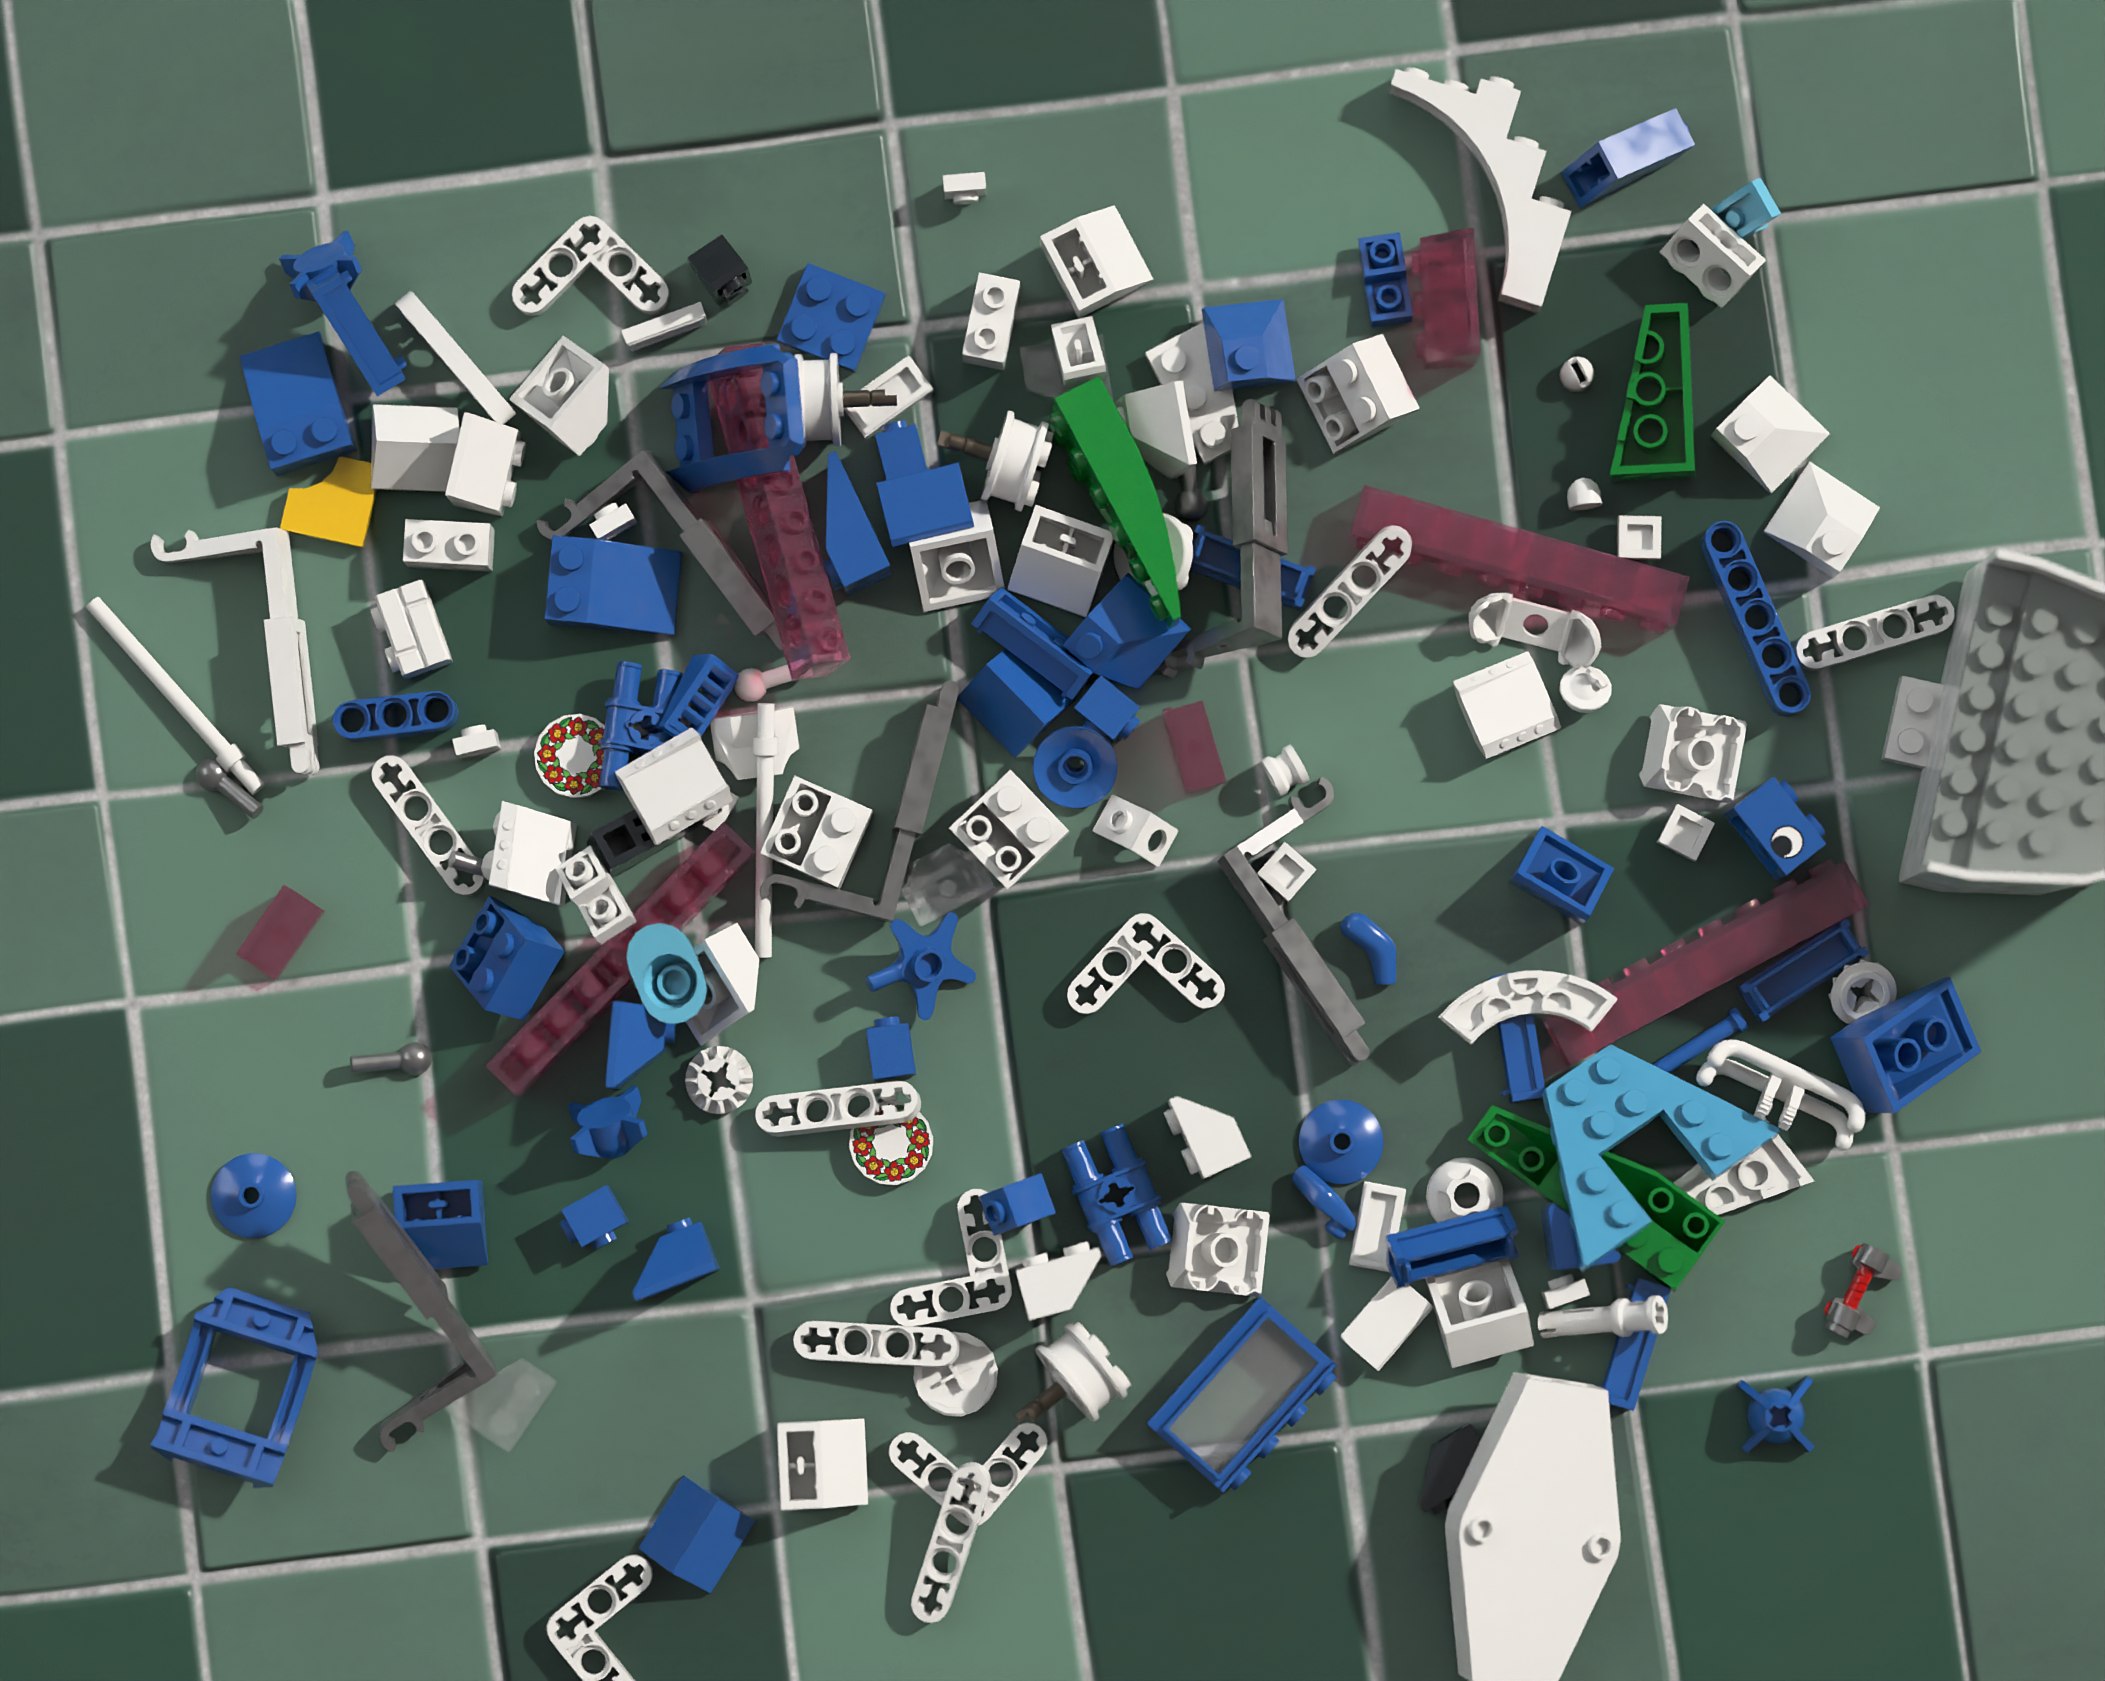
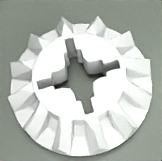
[1828,959,1897,1024]
[685,1046,753,1114]

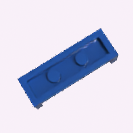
[306,265,407,397]
[1190,524,1316,611]
[971,587,1094,700]
[1736,918,1869,1023]
[1489,971,1545,1103]
[1386,1205,1518,1288]
[1598,1278,1671,1411]

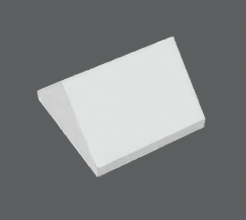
[371,405,460,492]

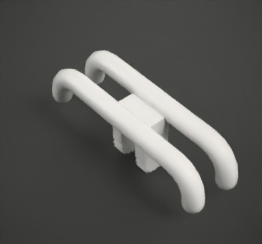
[1696,1040,1866,1151]

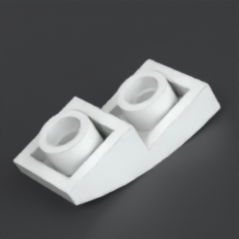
[555,845,637,945]

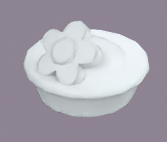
[1560,666,1612,713]

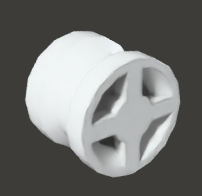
[1261,744,1310,797]

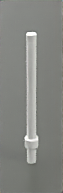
[86,597,265,795]
[753,703,778,958]

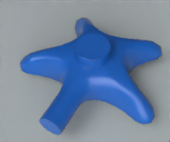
[865,912,976,1021]

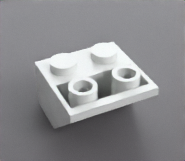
[1040,206,1153,318]
[1296,334,1420,453]
[1007,505,1114,618]
[949,770,1069,890]
[760,776,874,890]
[1164,1096,1251,1179]
[1016,1242,1101,1320]
[777,1418,868,1510]

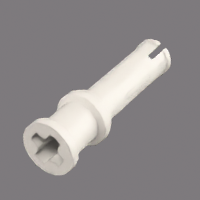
[1538,1295,1668,1338]

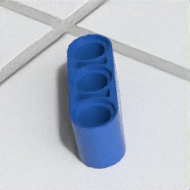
[333,691,459,742]

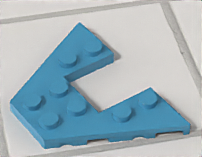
[1542,1044,1781,1272]

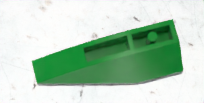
[1048,376,1181,629]
[1467,1105,1725,1293]

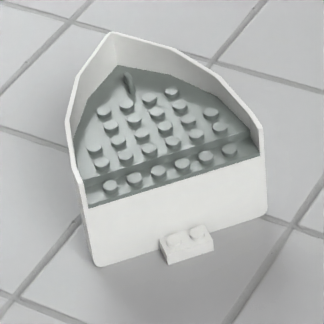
[1881,549,2105,895]

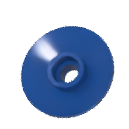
[1033,726,1118,808]
[1299,1100,1383,1184]
[211,1153,297,1238]

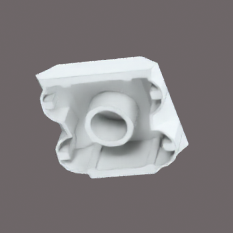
[1453,651,1561,759]
[1639,704,1747,803]
[615,727,733,845]
[481,801,577,907]
[1166,1202,1270,1297]

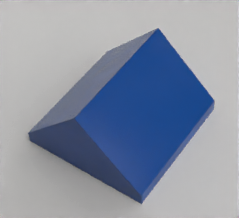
[876,462,974,547]
[957,648,1075,758]
[1508,826,1614,925]
[1541,1203,1621,1270]
[639,1476,756,1593]

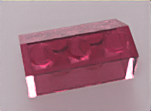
[1410,228,1481,369]

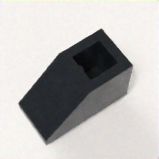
[687,234,752,306]
[1417,1423,1481,1515]

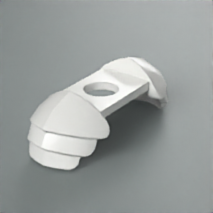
[1469,593,1601,668]

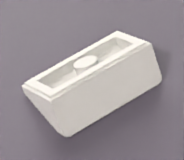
[1340,1277,1434,1371]

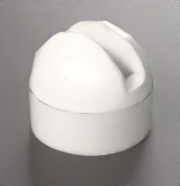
[1560,357,1595,392]
[1567,478,1602,510]

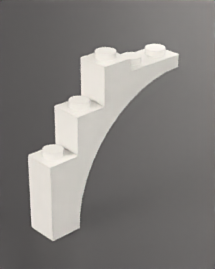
[1389,67,1571,313]

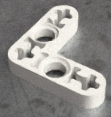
[512,216,670,316]
[1067,913,1225,1015]
[890,1189,1012,1326]
[889,1423,1047,1526]
[547,1554,653,1681]

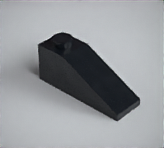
[587,808,723,877]

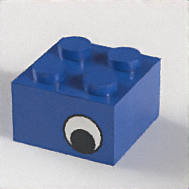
[1724,777,1826,881]

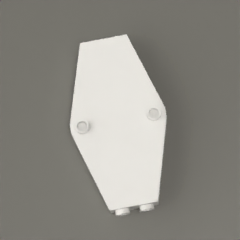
[1445,1372,1621,1681]

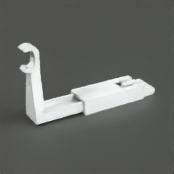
[151,527,319,776]

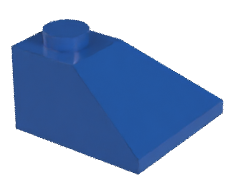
[1201,299,1296,391]
[1063,573,1191,690]
[605,1001,676,1090]
[633,1217,720,1301]

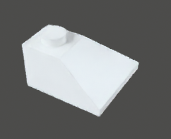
[509,336,609,456]
[1711,376,1830,494]
[1115,380,1197,479]
[1763,462,1880,578]
[909,500,1005,612]
[686,923,759,1046]

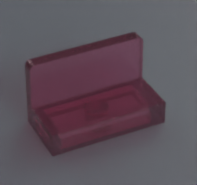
[1162,701,1226,794]
[236,885,325,981]

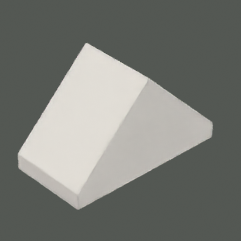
[1051,316,1106,389]

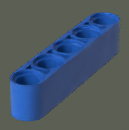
[1700,521,1811,717]

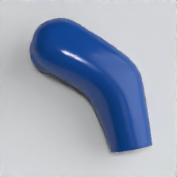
[1340,913,1397,985]
[1291,1165,1356,1239]

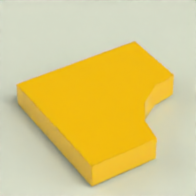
[280,456,377,548]

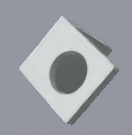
[1093,795,1178,867]

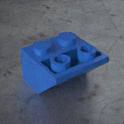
[449,896,565,1021]
[393,1180,488,1269]

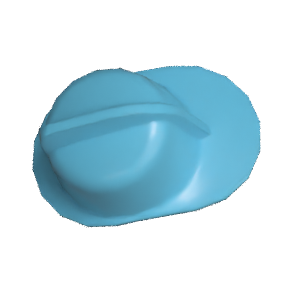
[626,923,707,1024]

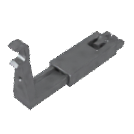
[1159,399,1288,679]
[537,450,799,651]
[760,681,959,923]
[1217,777,1370,1066]
[345,1171,497,1452]

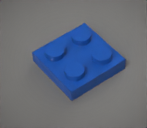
[777,263,886,373]

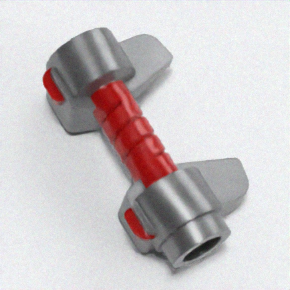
[1824,1243,1902,1339]

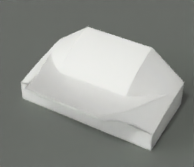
[710,706,799,780]

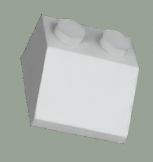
[445,412,526,517]
[1425,1258,1534,1368]

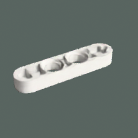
[395,290,516,424]
[1288,525,1412,658]
[1794,595,1955,671]
[372,755,486,896]
[755,1081,921,1137]
[793,1321,960,1367]
[911,1462,991,1623]

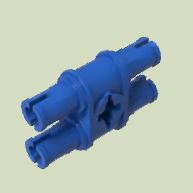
[599,661,683,791]
[1061,1123,1172,1266]

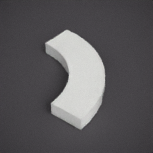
[1438,970,1618,1045]

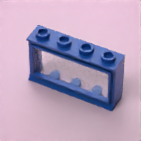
[1146,1296,1337,1492]

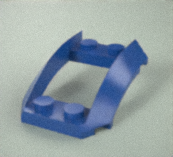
[659,344,805,493]
[151,1287,318,1488]

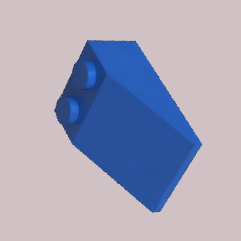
[239,331,357,476]
[823,451,892,596]
[545,535,682,636]
[1831,977,1982,1113]

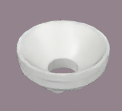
[1426,1157,1504,1223]

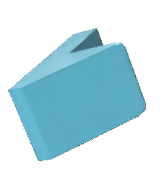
[1710,177,1781,240]

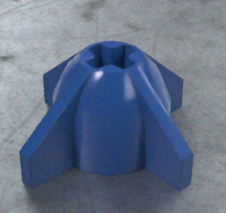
[279,231,362,302]
[568,1085,648,1159]
[1736,1376,1815,1453]

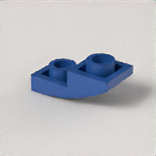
[1358,232,1413,328]

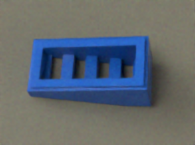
[659,654,739,738]

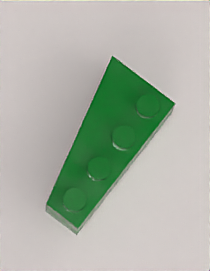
[1610,303,1696,481]

